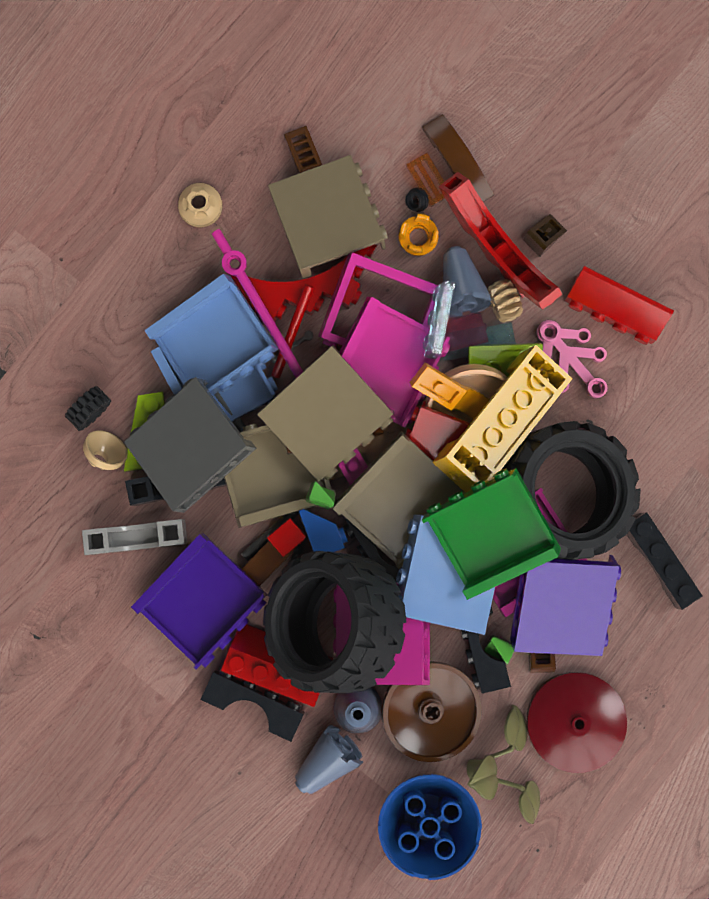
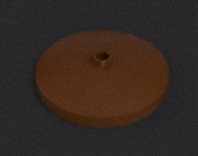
[381,661,482,762]

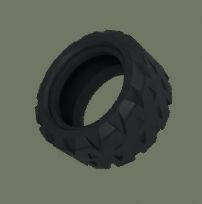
[500,421,641,560]
[263,551,406,693]

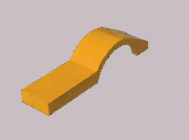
[410,362,490,419]

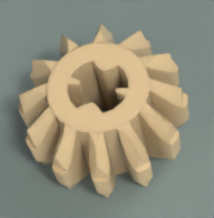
[487,279,523,323]

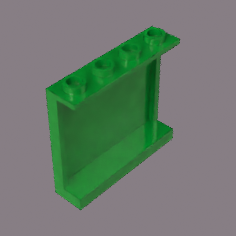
[422,468,561,600]

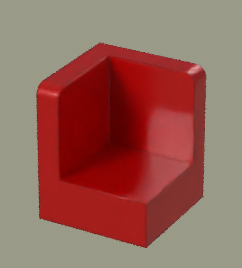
[267,519,305,558]

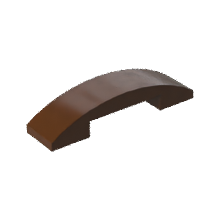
[422,114,494,202]

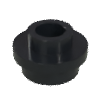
[405,187,429,212]

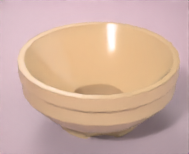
[178,183,222,228]
[83,431,128,470]

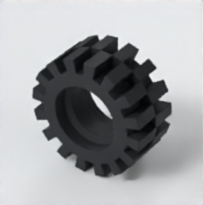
[65,386,111,431]

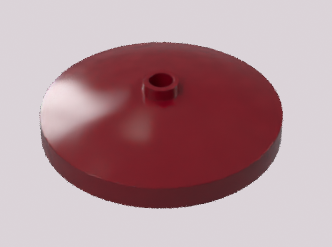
[527,672,627,773]

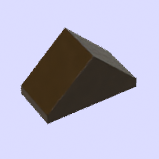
[523,214,567,257]

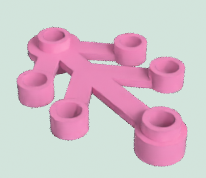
[537,320,607,399]

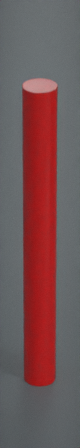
[271,284,314,378]

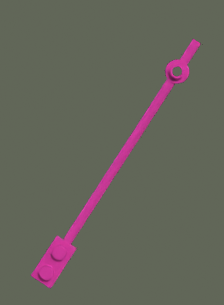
[212,229,368,485]

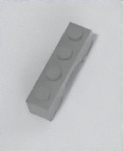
[82,519,188,555]

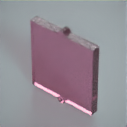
[439,312,489,352]

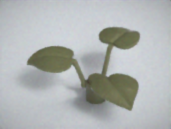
[467,705,540,824]

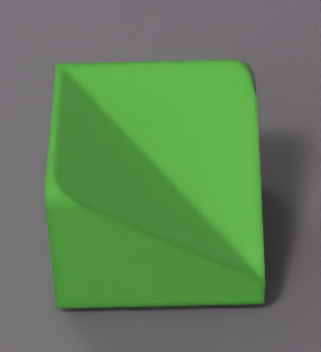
[306,481,335,509]
[484,635,514,664]

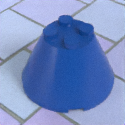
[378,774,482,880]

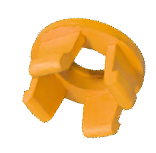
[399,214,439,256]

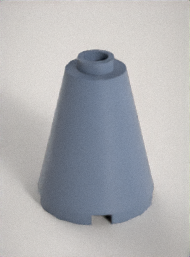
[443,246,492,317]
[333,687,382,733]
[295,725,363,794]

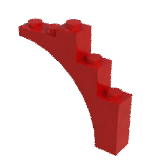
[439,172,562,310]
[231,244,378,322]

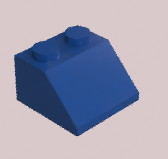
[299,509,348,552]

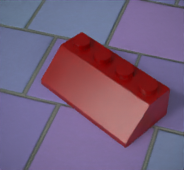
[564,266,674,345]
[221,624,333,707]

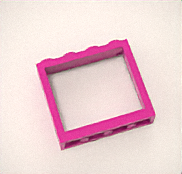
[318,253,444,347]

